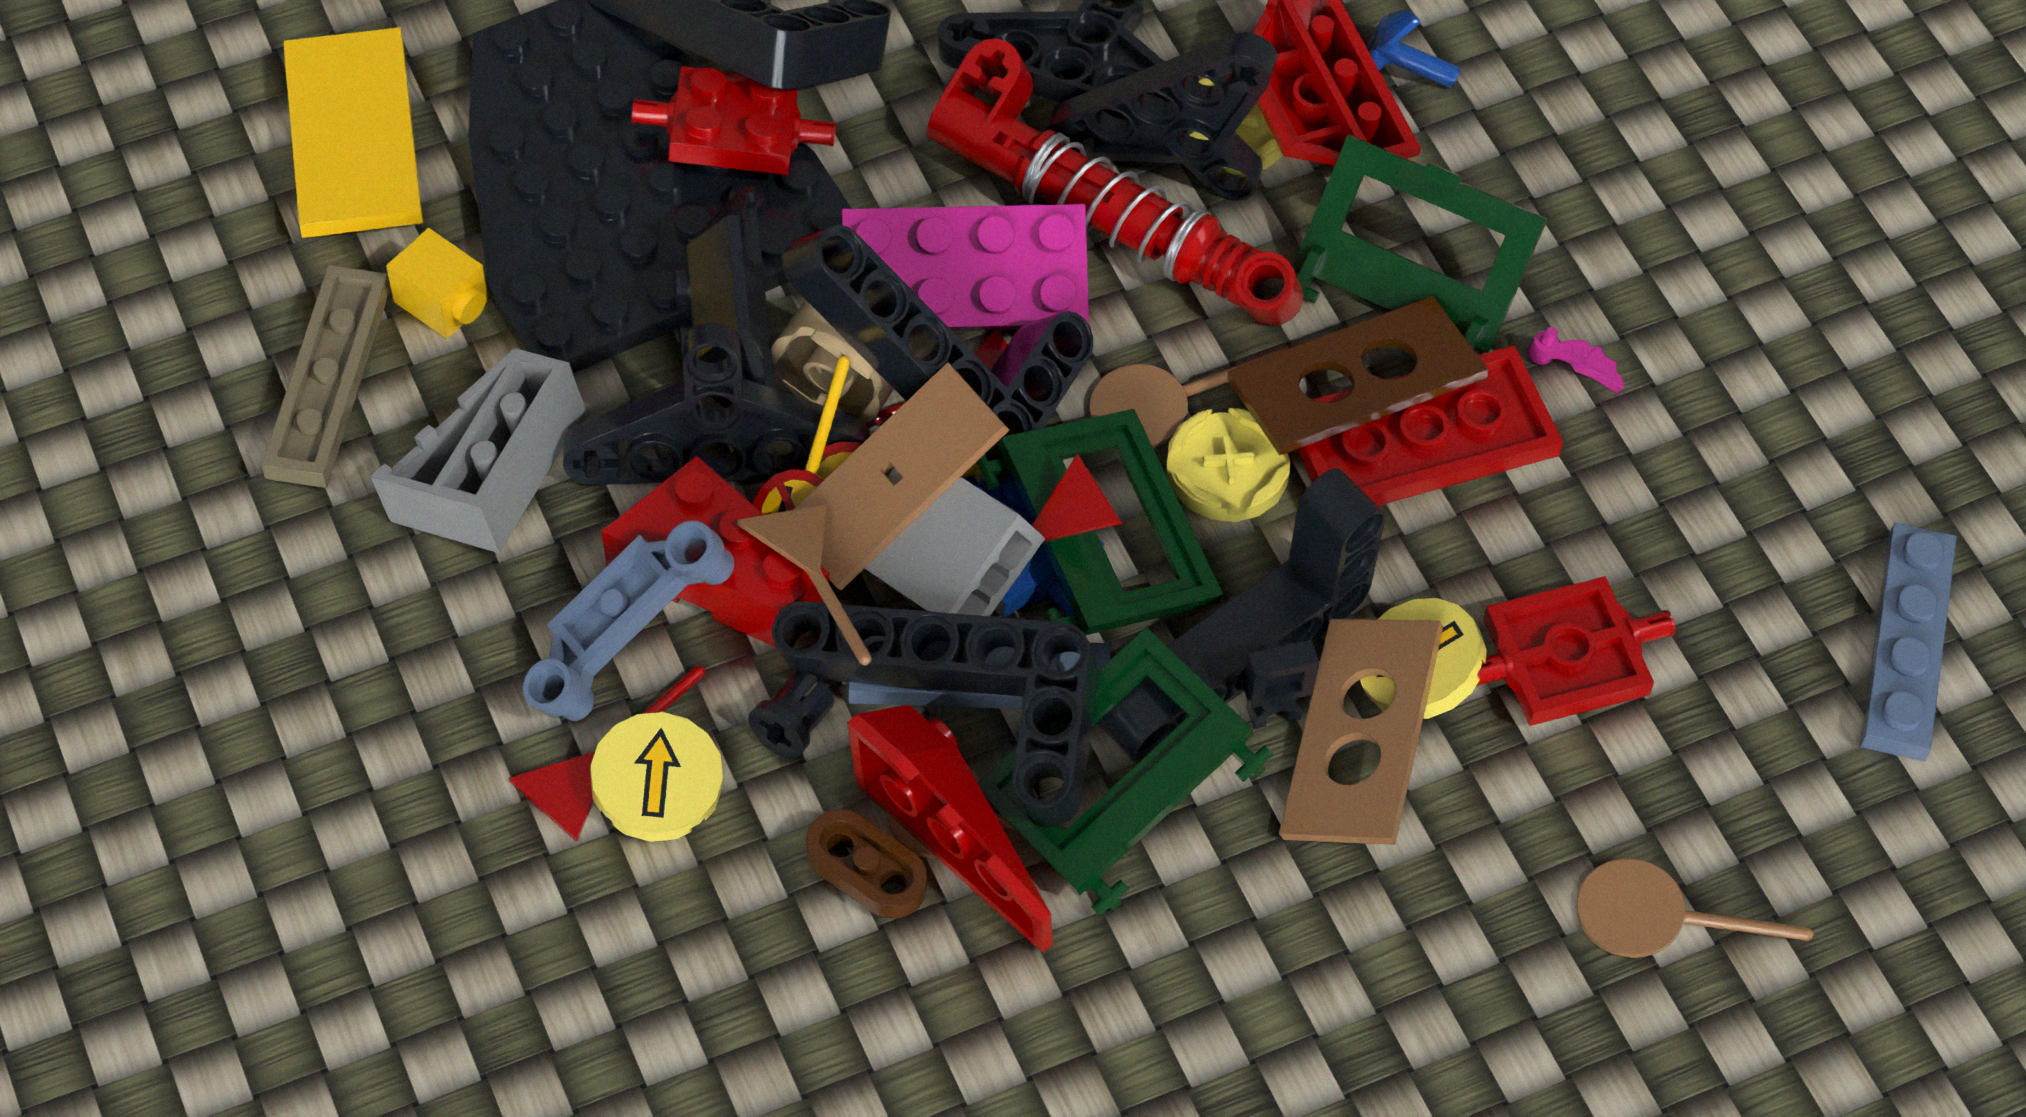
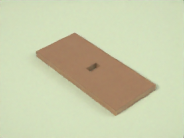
[793,362,1009,590]

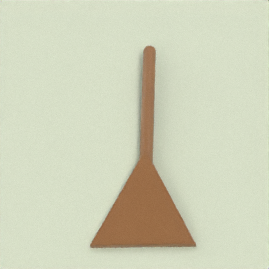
[737,504,871,665]

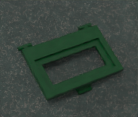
[1282,134,1548,353]
[975,409,1223,635]
[977,627,1273,916]

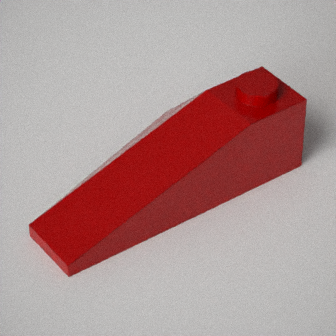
[847,705,1053,953]

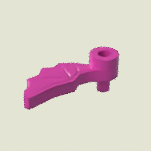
[1527,327,1624,393]

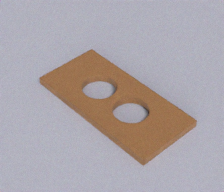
[1279,619,1443,845]

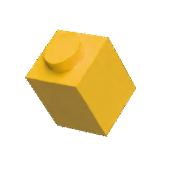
[386,228,489,339]

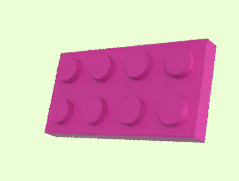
[842,204,1089,331]

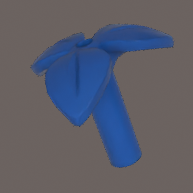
[1367,10,1460,89]

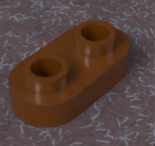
[806,810,927,918]

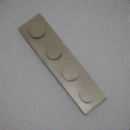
[262,265,391,488]

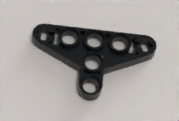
[937,0,1194,135]
[1045,32,1278,201]
[563,322,871,485]

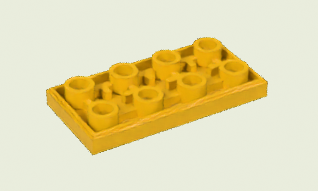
[283,27,423,238]

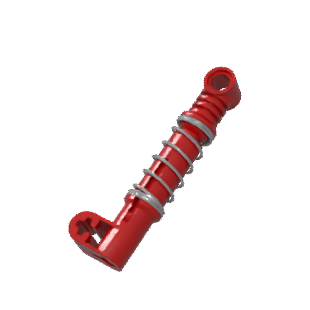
[927,38,1304,326]

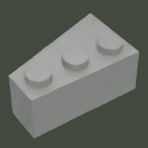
[370,348,586,553]

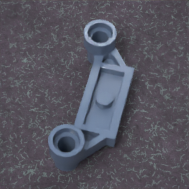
[523,521,734,721]

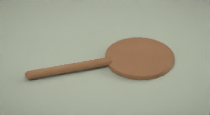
[1089,348,1287,448]
[1576,859,1813,958]

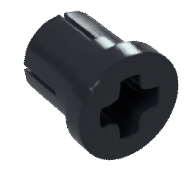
[749,671,834,758]

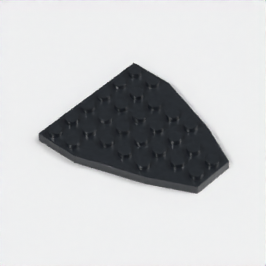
[468,0,852,373]

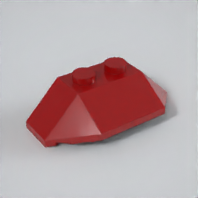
[1253,0,1421,165]

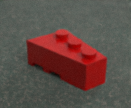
[601,456,830,648]

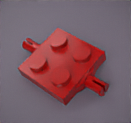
[631,66,836,175]
[1476,576,1676,726]

